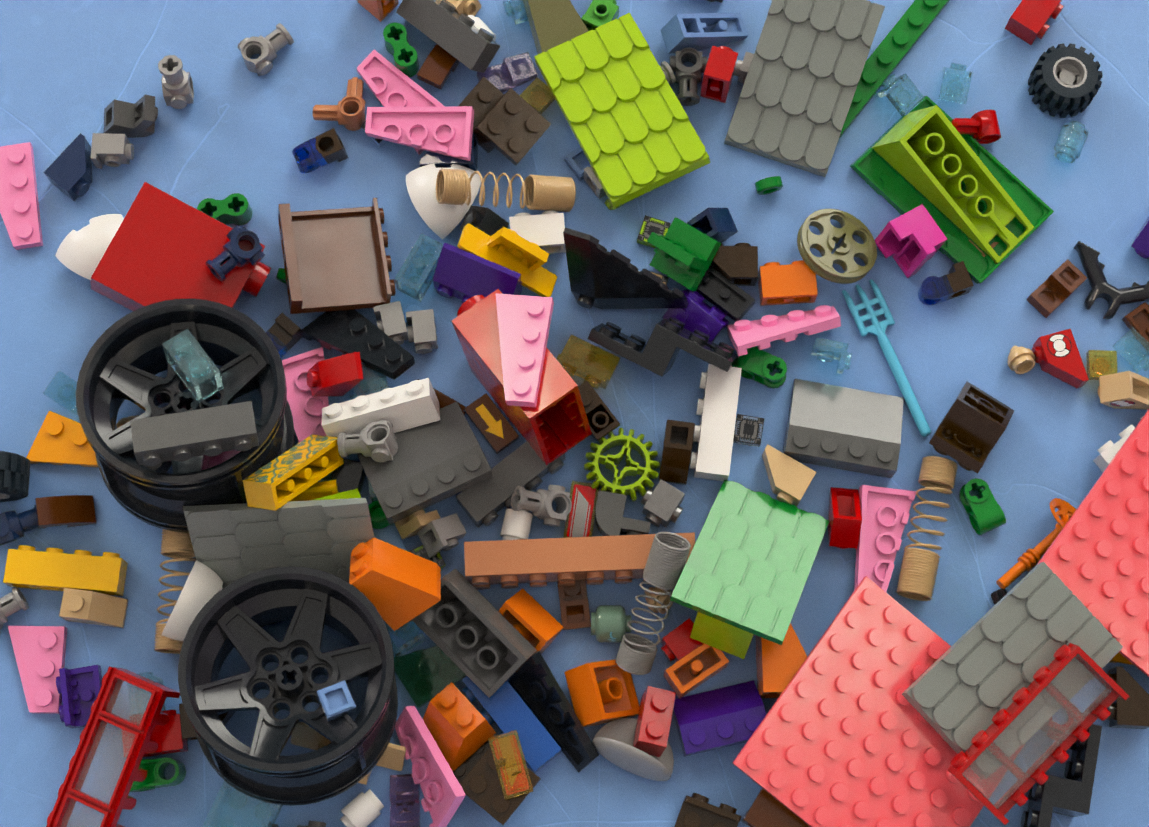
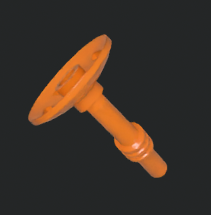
[996,498,1076,589]

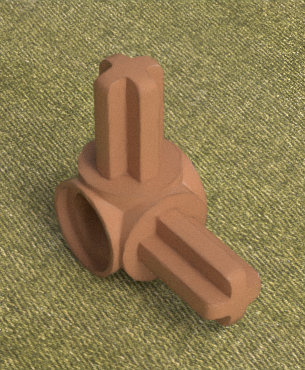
[313,77,366,131]

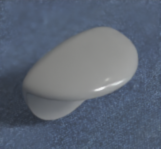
[592,718,674,781]

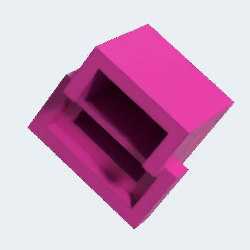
[875,204,947,278]

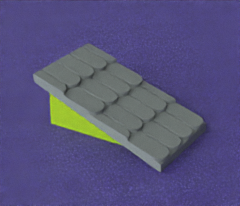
[724,0,885,177]
[183,488,374,588]
[902,562,1123,779]

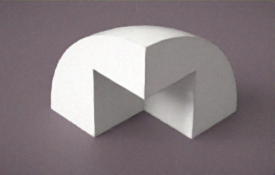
[406,164,481,239]
[55,214,124,280]
[161,560,223,641]

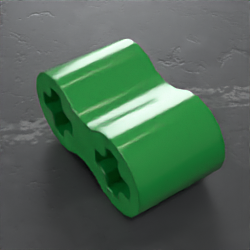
[383,22,419,77]
[197,193,252,225]

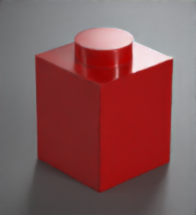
[660,618,704,662]

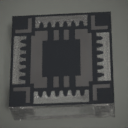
[733,414,764,447]

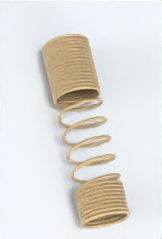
[435,168,576,212]
[896,456,958,601]
[154,529,196,654]

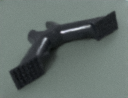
[1074,241,1149,320]

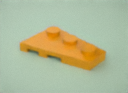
[26,411,98,467]

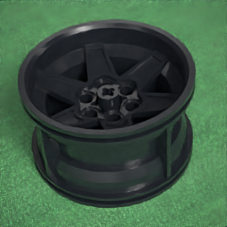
[76,299,295,533]
[178,566,398,806]

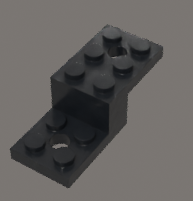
[587,317,738,376]
[1021,724,1102,827]

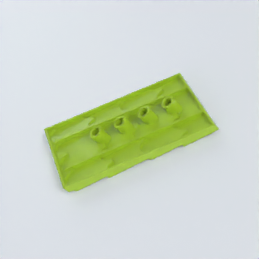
[534,13,710,208]

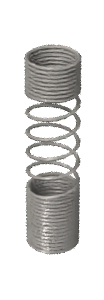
[616,532,691,675]

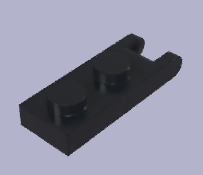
[696,266,755,322]

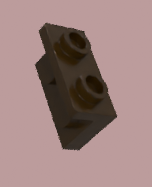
[674,793,742,827]

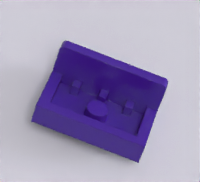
[662,289,730,342]
[56,665,102,729]

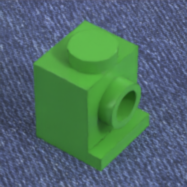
[581,0,619,31]

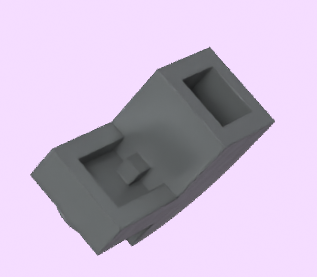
[104,94,158,138]
[595,490,651,536]

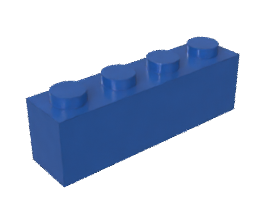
[462,676,562,773]

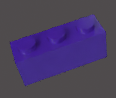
[433,242,522,303]
[673,680,766,757]

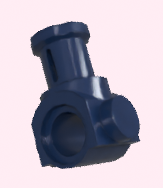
[205,225,265,282]
[0,505,47,546]

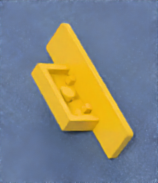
[457,223,557,297]

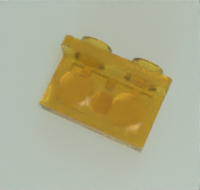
[556,334,620,389]

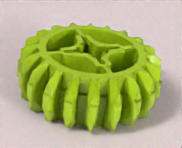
[584,428,660,502]

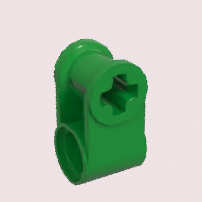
[733,346,787,388]
[959,478,1006,535]
[130,758,186,792]

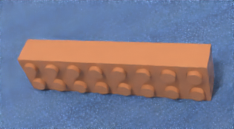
[464,532,695,590]

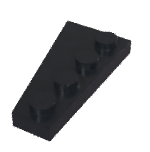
[300,309,415,380]
[508,651,599,772]

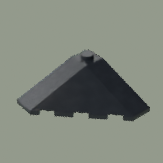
[563,228,689,309]

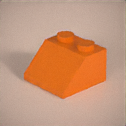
[499,588,564,672]
[564,659,640,727]
[423,682,496,772]

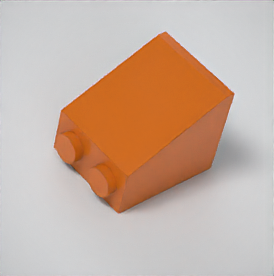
[349,537,441,631]
[755,623,807,698]

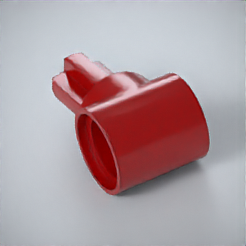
[952,110,1001,144]

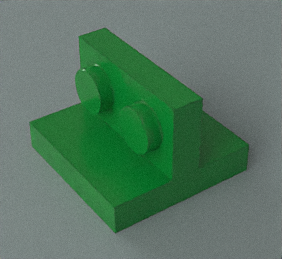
[647,217,722,291]

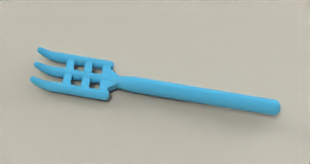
[842,279,931,437]

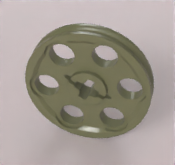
[797,209,877,284]

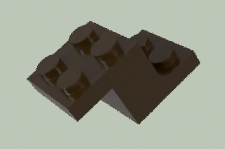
[459,77,551,166]
[929,381,1014,474]
[453,739,541,826]

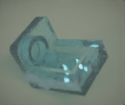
[1113,327,1149,373]

